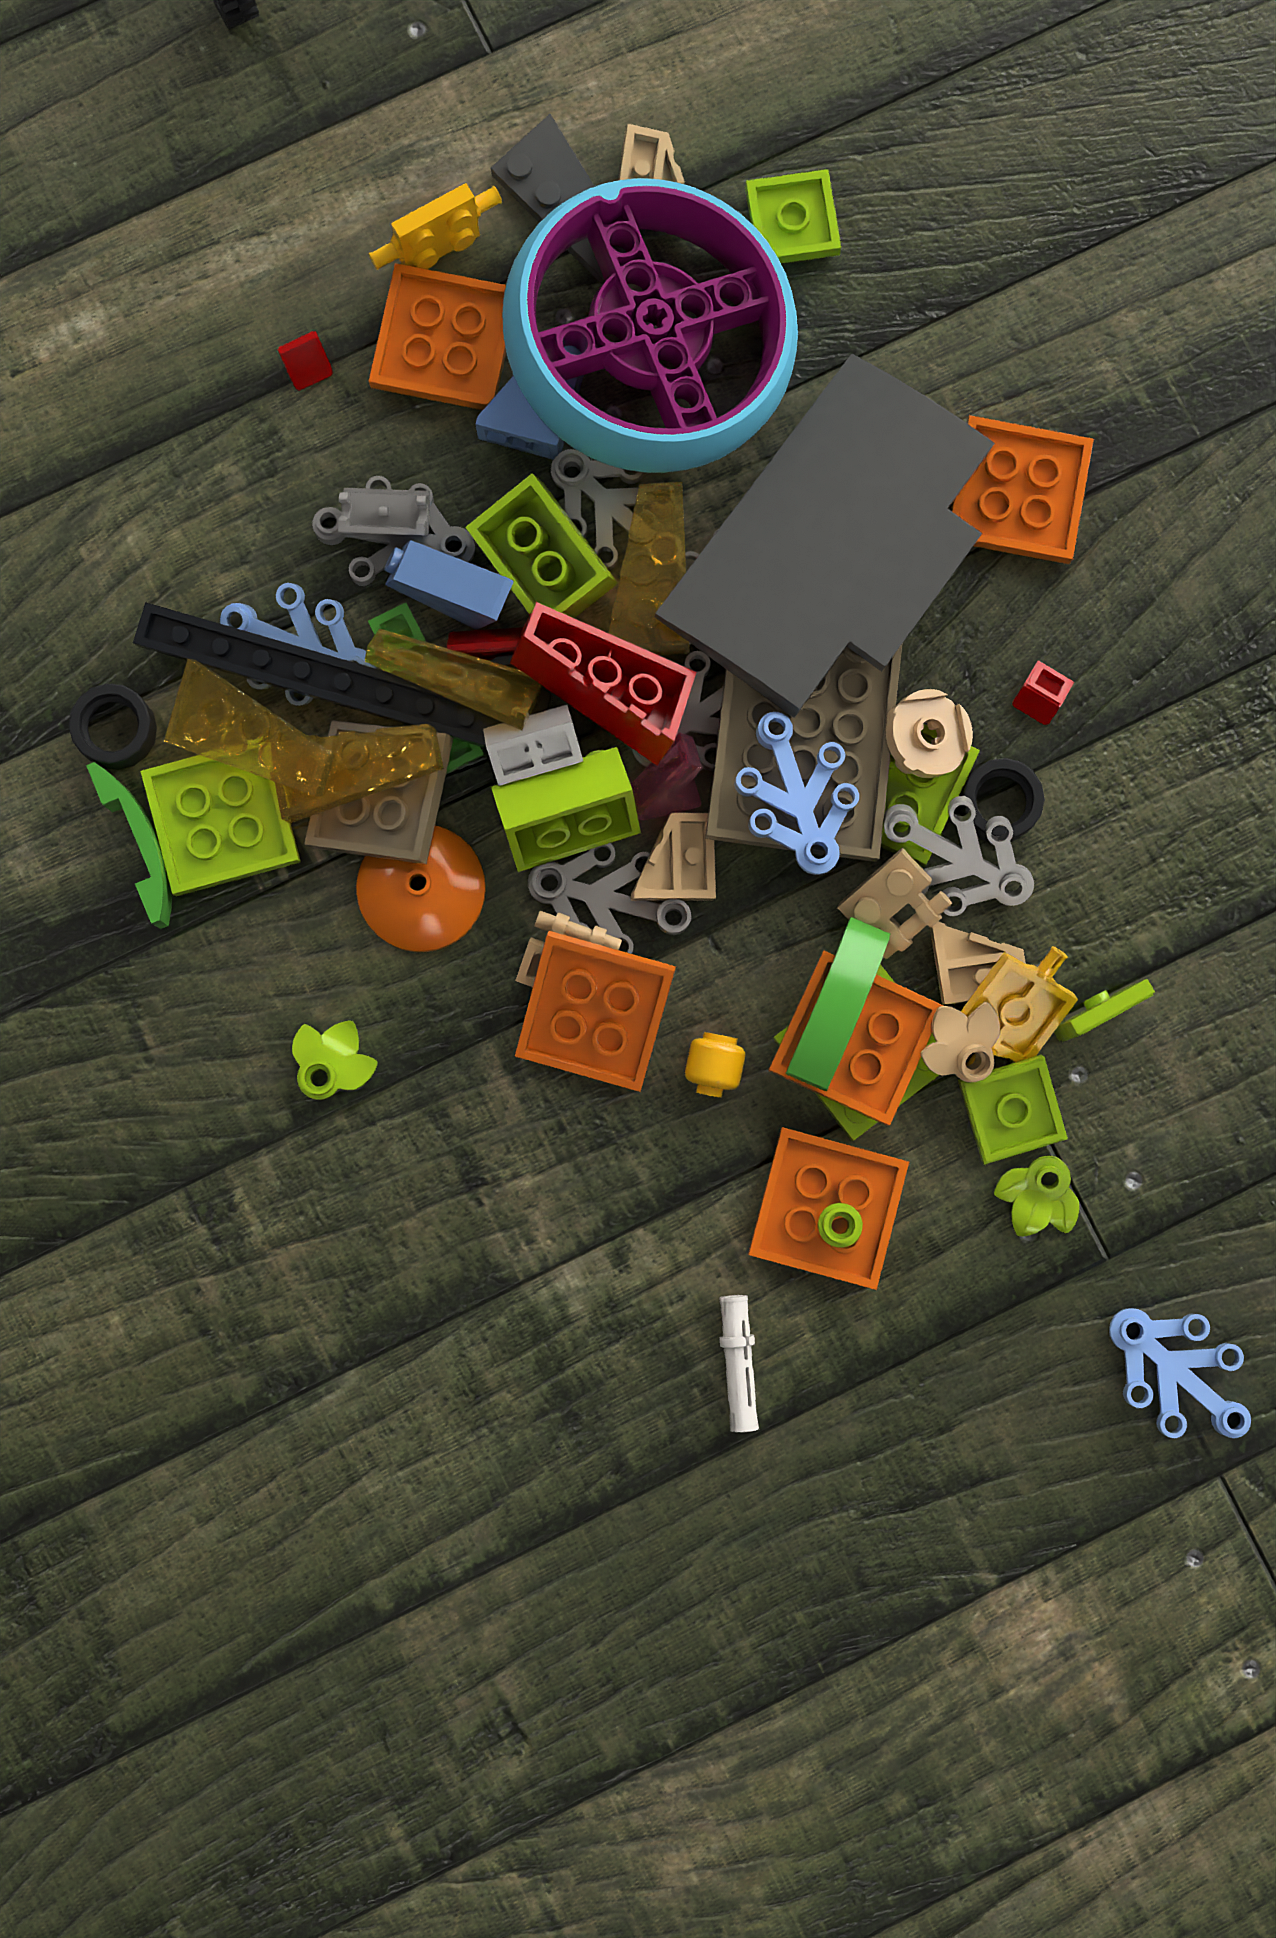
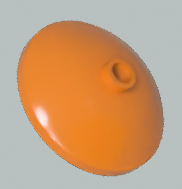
[356,825,486,952]

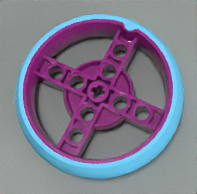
[502,178,798,473]

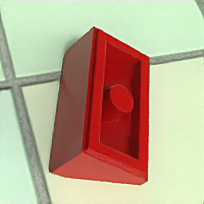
[447,628,523,664]

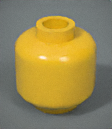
[685,1032,745,1098]

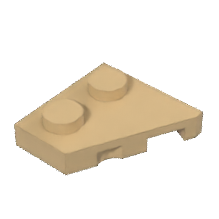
[618,124,685,184]

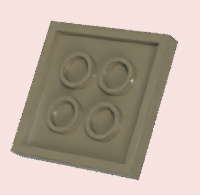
[304,720,454,864]

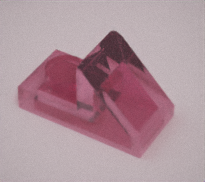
[631,732,703,821]

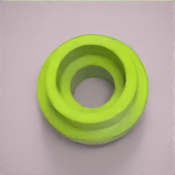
[818,1203,863,1248]

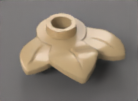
[921,1002,1000,1082]

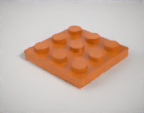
[368,263,506,410]
[951,415,1094,564]
[515,931,676,1092]
[768,950,944,1126]
[748,1127,909,1290]

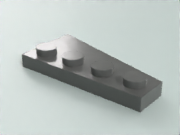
[491,114,627,284]

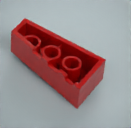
[510,602,697,766]

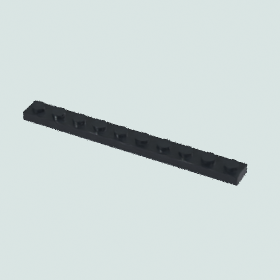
[133,602,533,748]

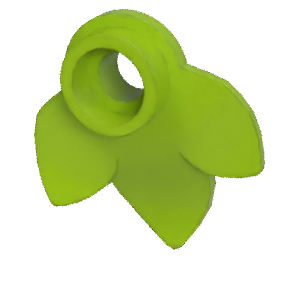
[292,1020,378,1100]
[994,1156,1079,1237]

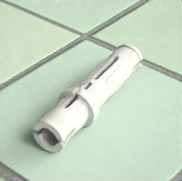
[719,1295,759,1432]

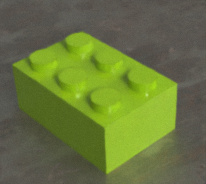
[465,473,618,618]
[491,747,641,872]

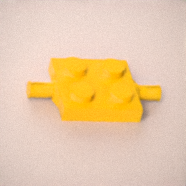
[368,183,502,270]
[961,946,1078,1066]

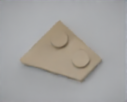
[631,813,716,901]
[930,921,1026,1006]

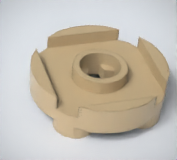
[886,689,973,778]

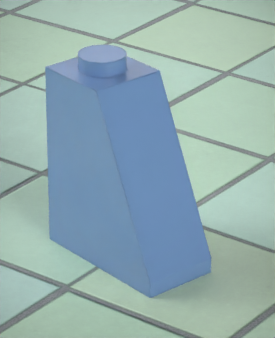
[475,346,584,459]
[384,540,514,630]

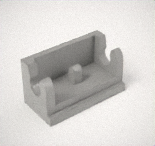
[338,488,430,536]
[483,705,583,786]

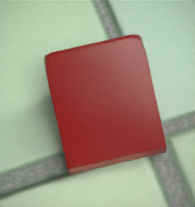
[277,331,333,390]
[1012,661,1074,725]

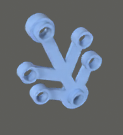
[220,583,376,705]
[734,712,859,875]
[1109,1308,1251,1438]

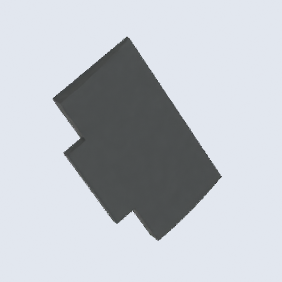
[654,354,995,718]

